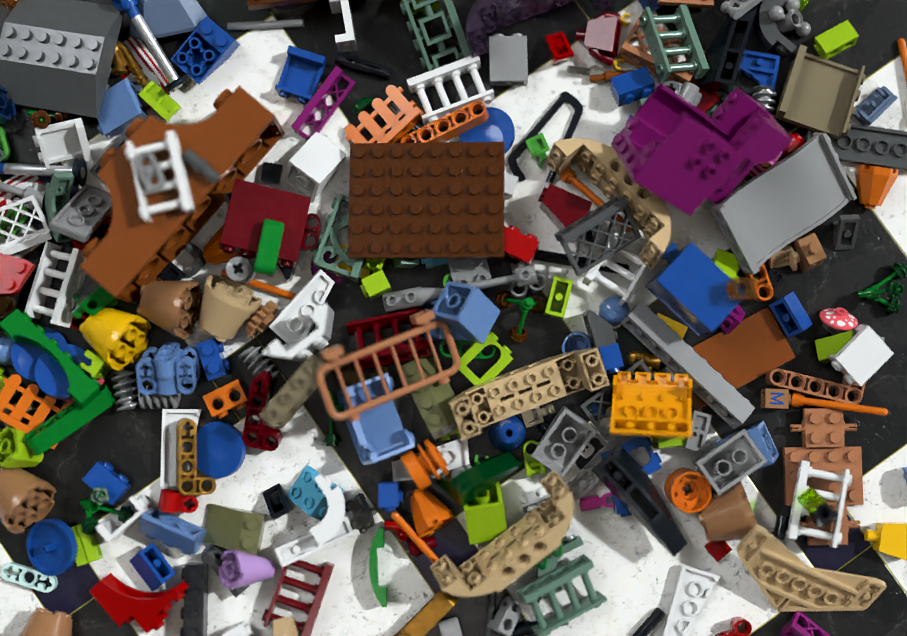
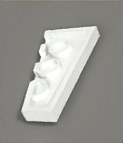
[268,269,335,348]
[392,438,470,482]

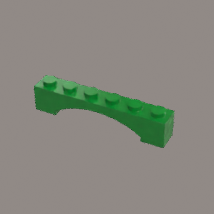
[0,309,101,409]

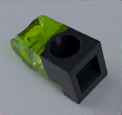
[797,487,837,527]

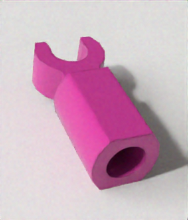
[579,493,614,512]

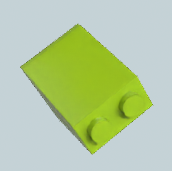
[464,482,507,545]

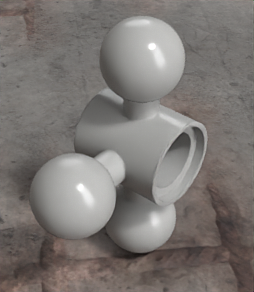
[768,0,811,37]

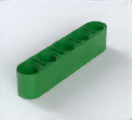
[23,384,116,456]

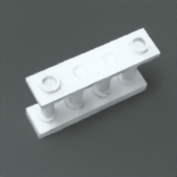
[407,53,495,126]
[125,130,196,223]
[582,215,647,306]
[24,241,87,328]
[786,460,852,548]

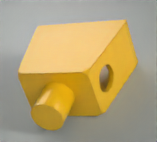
[864,522,907,561]

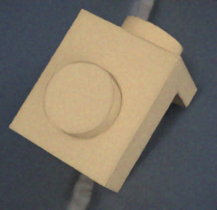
[768,245,800,271]

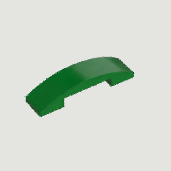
[369,526,387,607]

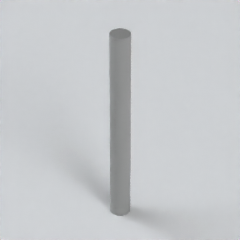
[227,19,303,30]

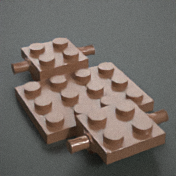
[783,408,864,545]

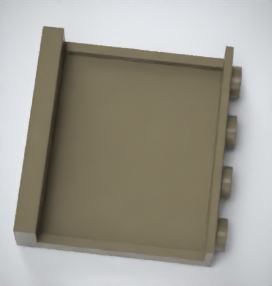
[774,44,866,140]
[259,354,333,428]

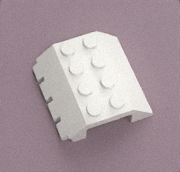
[263,302,335,362]

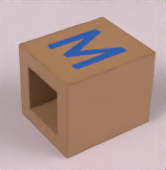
[760,388,791,409]

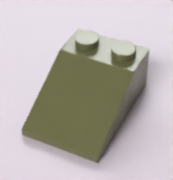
[203,503,267,555]

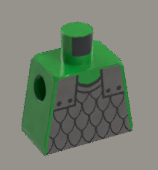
[70,276,115,319]

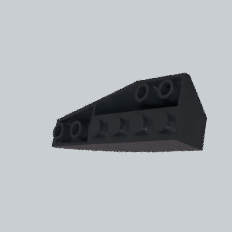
[696,2,760,94]
[591,444,688,557]

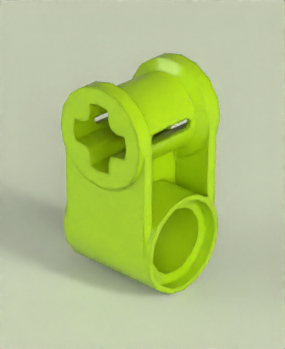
[522,439,547,478]

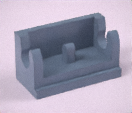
[853,86,898,126]

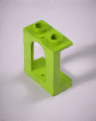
[452,331,513,386]

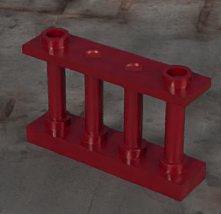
[346,307,431,372]
[262,560,335,636]

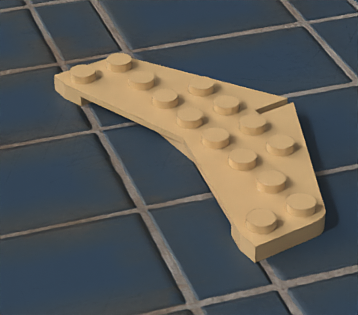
[736,524,887,612]

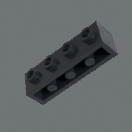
[180,562,209,636]

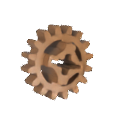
[244,300,278,338]

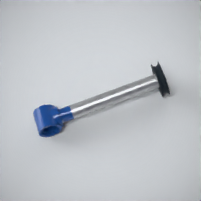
[112,0,190,93]
[0,158,87,187]

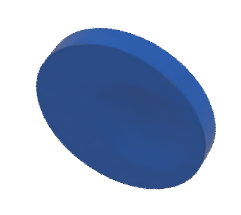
[460,107,515,153]
[11,326,68,383]
[34,344,92,400]
[197,421,246,478]
[26,518,77,576]

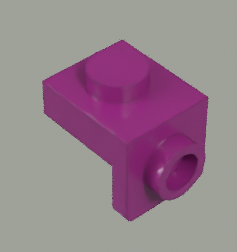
[719,305,746,334]

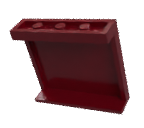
[218,178,311,268]

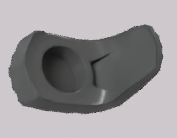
[184,242,206,276]

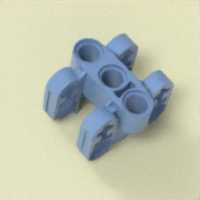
[136,342,202,395]

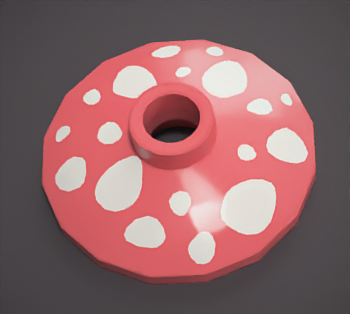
[819,307,858,331]

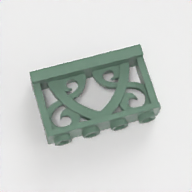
[311,193,366,282]

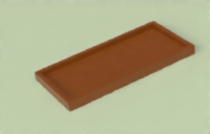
[673,307,795,411]

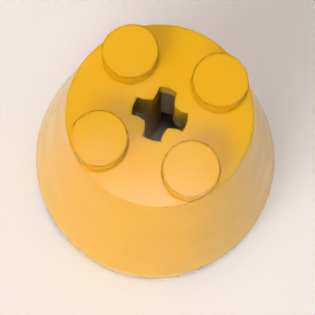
[79,306,151,371]

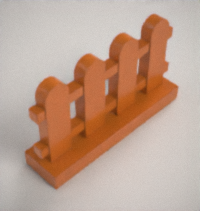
[344,85,425,143]
[0,374,70,449]

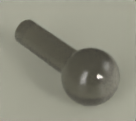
[567,65,603,77]

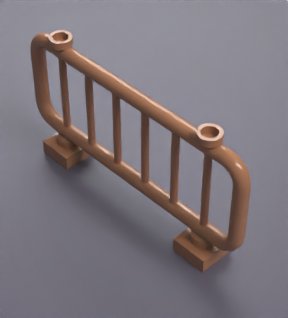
[316,309,461,422]

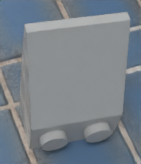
[531,405,597,478]
[693,429,768,495]

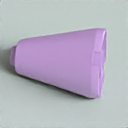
[219,549,276,590]

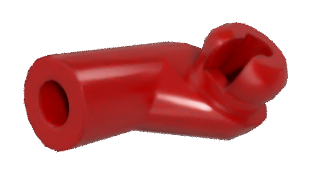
[384,521,409,542]

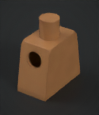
[789,233,827,273]

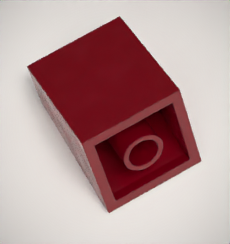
[538,184,593,243]

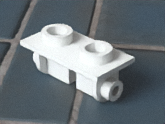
[519,487,550,513]

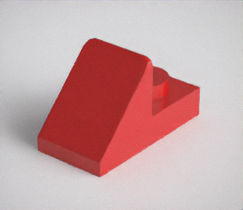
[545,31,574,65]

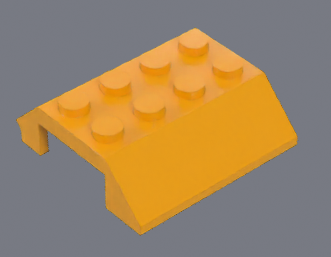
[610,371,692,438]

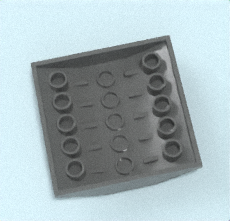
[0,0,124,119]

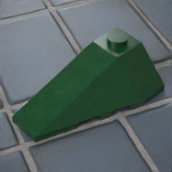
[437,452,522,508]

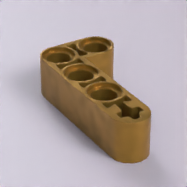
[176,418,216,496]
[395,589,458,636]

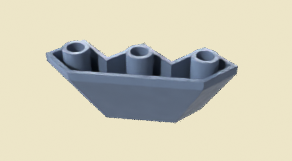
[130,0,207,41]

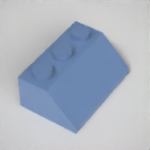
[140,507,207,555]

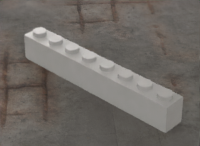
[620,301,755,429]

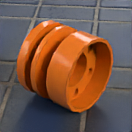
[399,439,449,491]
[664,467,712,513]

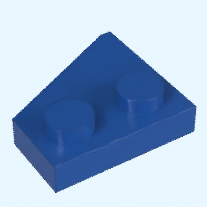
[741,50,780,92]

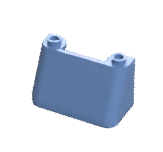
[337,373,415,465]

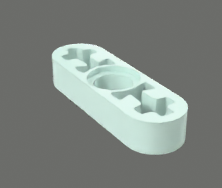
[0,562,58,593]

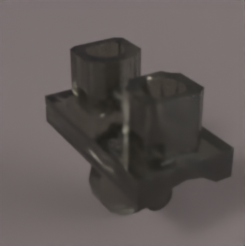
[345,493,377,534]

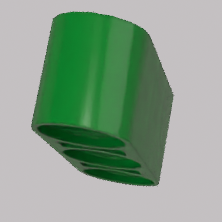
[253,218,284,277]
[440,340,496,360]

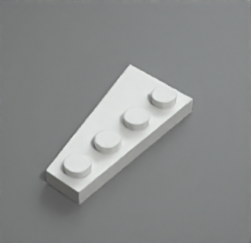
[160,409,202,487]
[661,564,721,636]

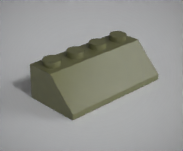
[401,357,458,440]

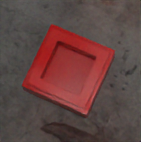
[704,541,732,562]

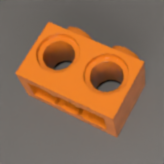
[202,379,249,419]

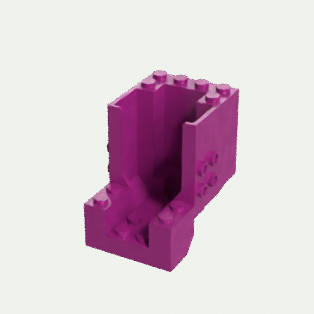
[611,83,793,216]

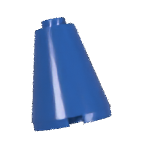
[488,415,526,452]

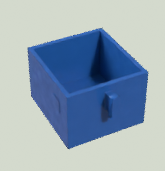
[645,242,747,336]

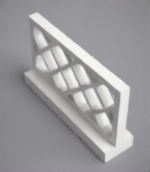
[0,194,53,255]

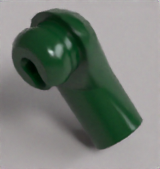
[352,97,375,115]

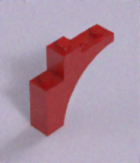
[89,573,189,634]

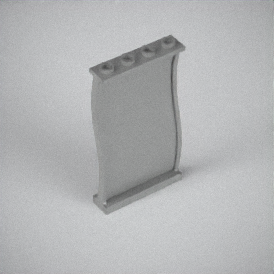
[710,132,857,275]

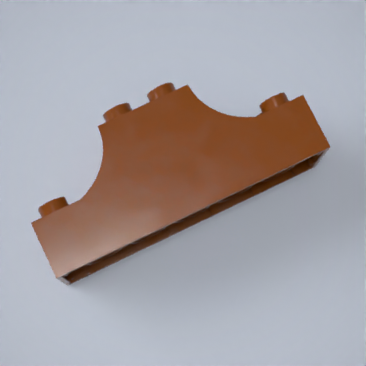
[80,85,285,305]

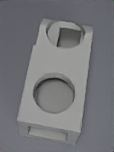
[487,596,522,636]

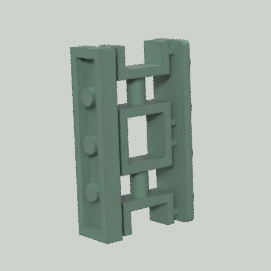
[399,0,471,71]

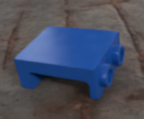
[275,45,327,105]

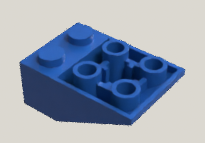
[170,16,240,84]

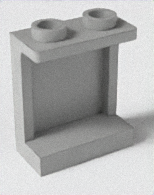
[488,33,528,86]

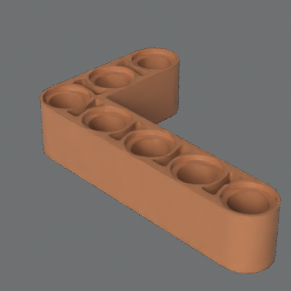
[765,369,866,404]

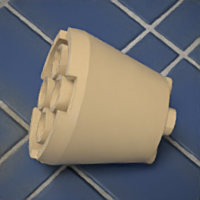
[198,275,262,342]

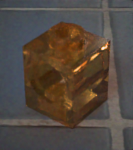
[726,278,758,300]

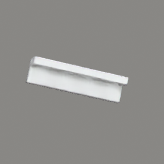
[275,515,355,567]

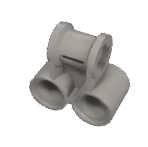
[664,80,702,107]
[510,262,546,300]

